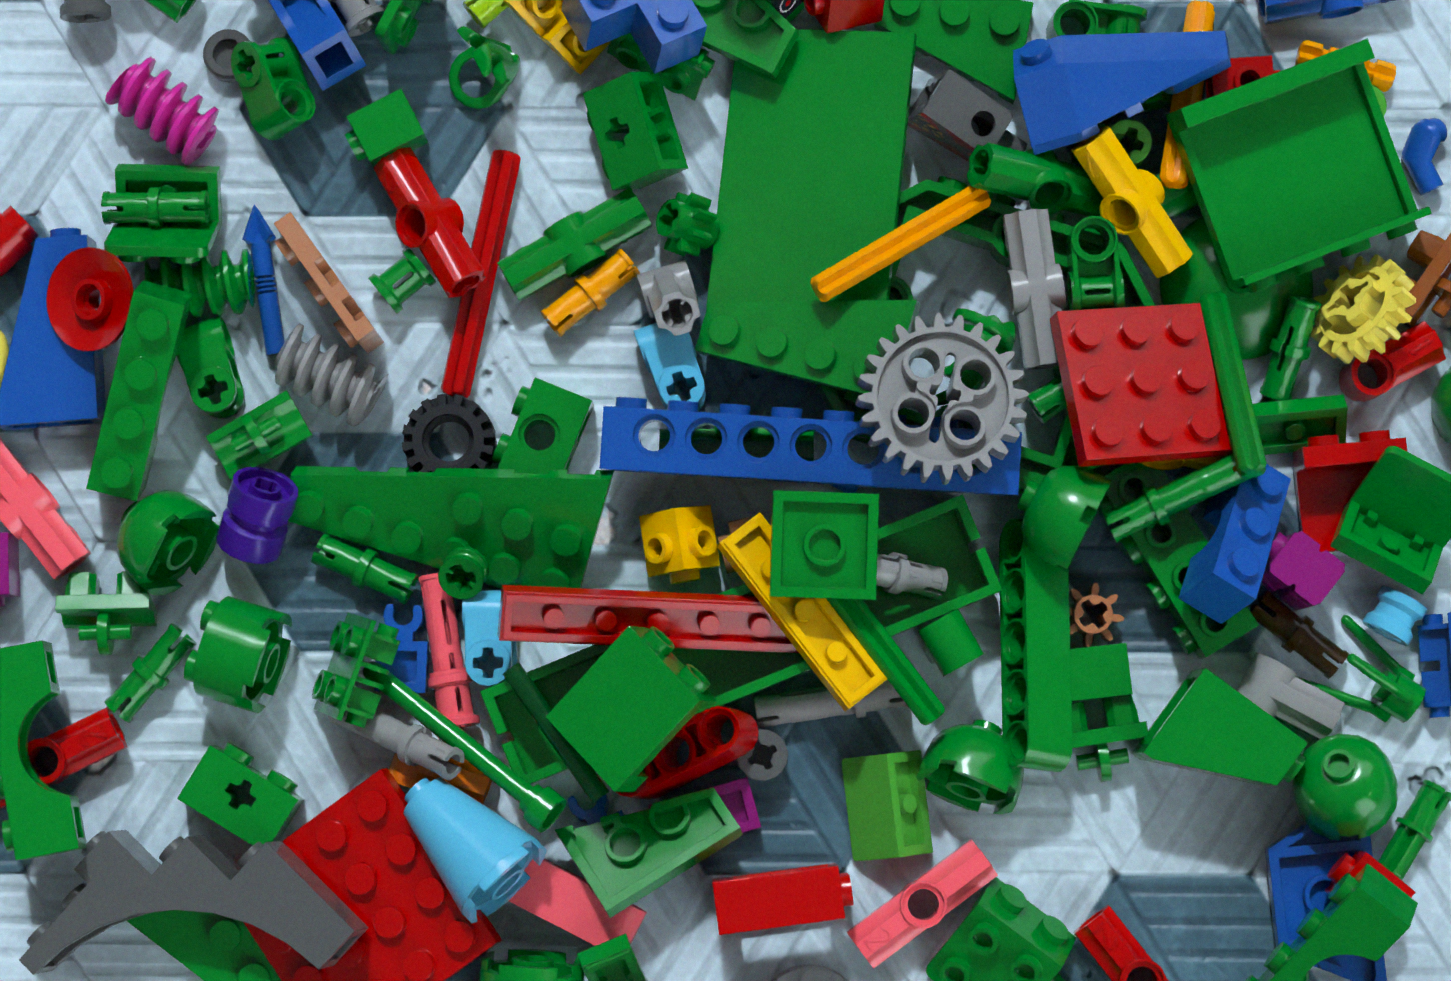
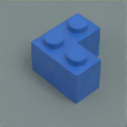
[561,0,707,74]

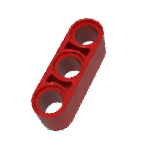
[616,706,759,800]

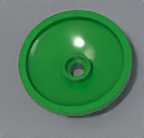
[1159,216,1313,361]

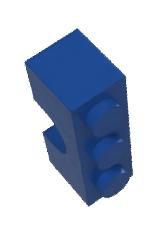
[1178,464,1291,624]

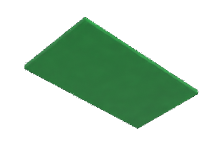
[704,29,917,356]

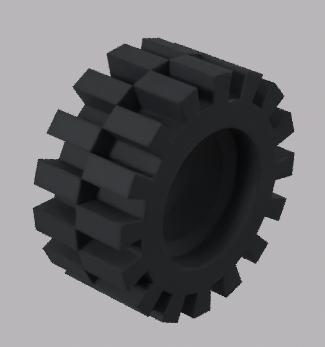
[402,394,497,472]

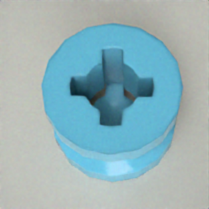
[1362,585,1428,646]

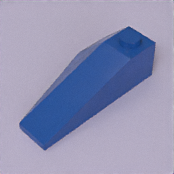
[1013,31,1231,155]

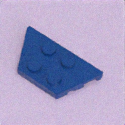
[1265,823,1387,981]

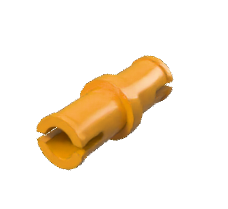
[540,248,640,337]

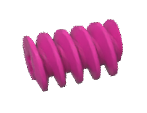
[105,57,219,165]

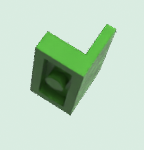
[842,750,933,861]

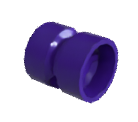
[216,467,298,564]

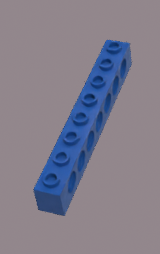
[599,397,1022,496]

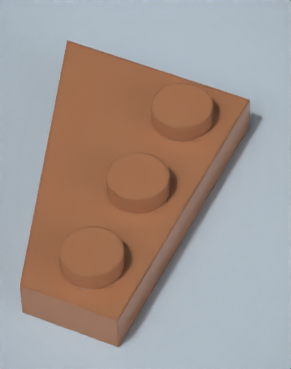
[274,212,384,354]

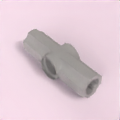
[1003,209,1066,370]

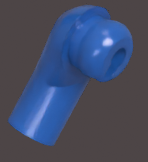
[1402,118,1447,196]

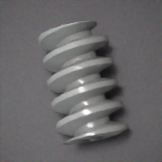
[273,323,389,427]

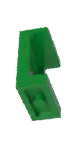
[546,626,717,792]

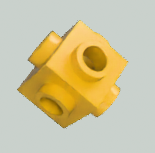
[639,505,720,584]

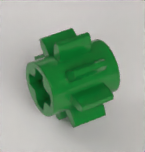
[656,192,720,257]

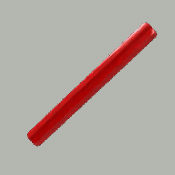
[441,150,521,398]

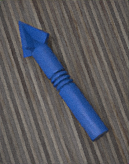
[242,205,285,356]

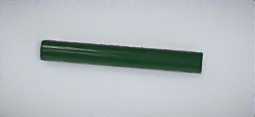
[502,662,609,803]

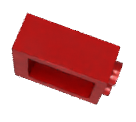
[712,863,854,935]

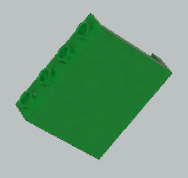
[1166,38,1432,293]

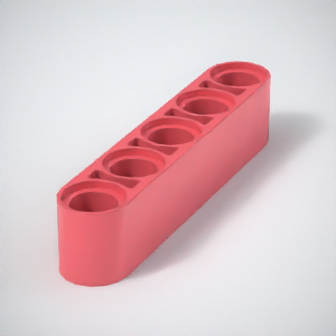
[509,858,647,946]

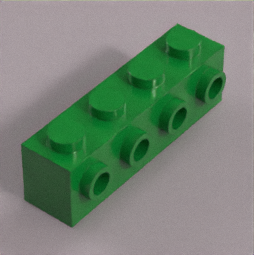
[1098,462,1259,659]

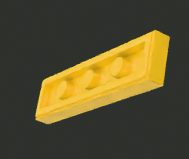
[717,512,887,711]

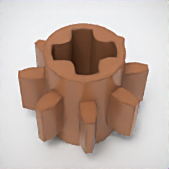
[1069,583,1124,647]

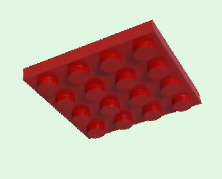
[243,768,503,981]

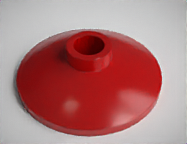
[46,247,134,351]

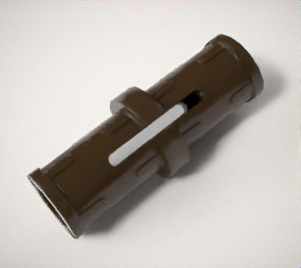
[1250,589,1349,679]

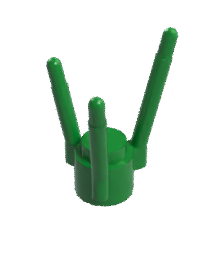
[1296,615,1426,723]

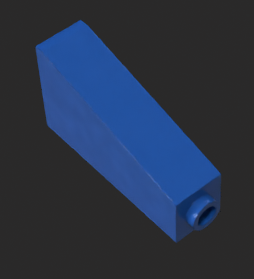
[0,228,106,431]

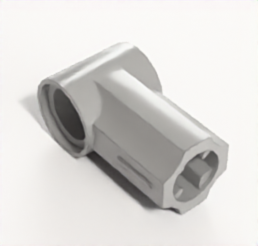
[636,260,701,336]
[1236,652,1345,740]

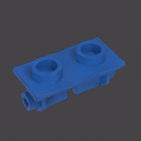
[1417,612,1451,718]

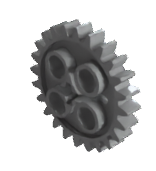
[855,313,1028,485]

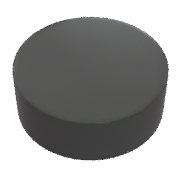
[203,29,252,83]

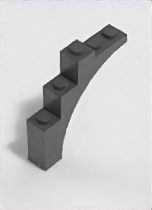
[19,830,369,975]

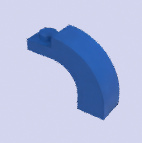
[268,0,367,91]

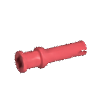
[418,573,480,728]

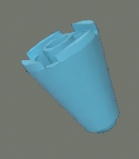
[403,778,547,923]

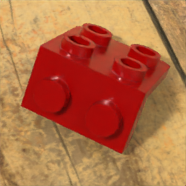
[1292,430,1407,552]

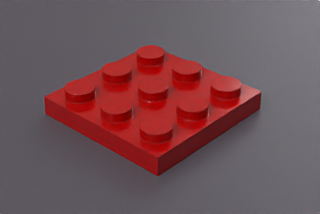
[1050,303,1231,467]

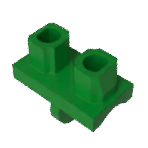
[206,390,313,481]
[55,571,157,655]
[1072,695,1149,782]

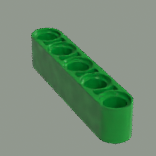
[999,518,1073,772]

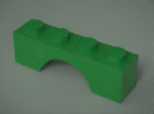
[86,280,193,502]
[0,640,87,860]
[1245,863,1418,981]

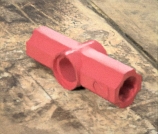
[0,437,91,580]
[847,839,998,969]

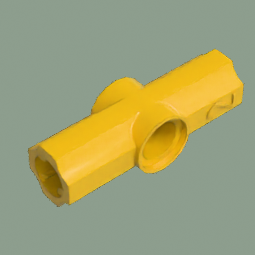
[1071,125,1193,278]

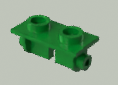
[607,33,716,101]

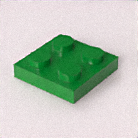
[769,490,879,600]

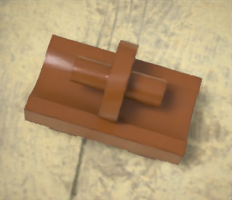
[1402,230,1451,328]

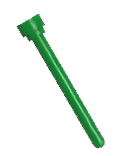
[363,661,567,833]

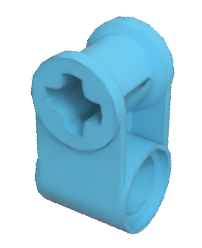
[633,323,706,412]
[462,590,517,688]

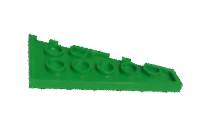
[288,466,614,588]

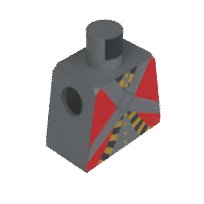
[908,69,1028,162]

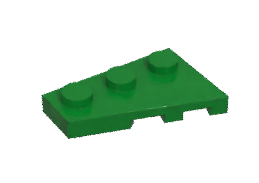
[874,0,1033,104]

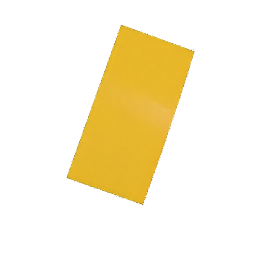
[503,0,610,75]

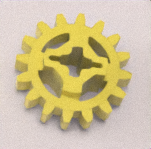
[1311,254,1416,364]

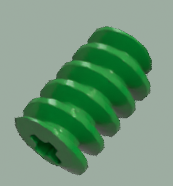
[144,249,255,317]

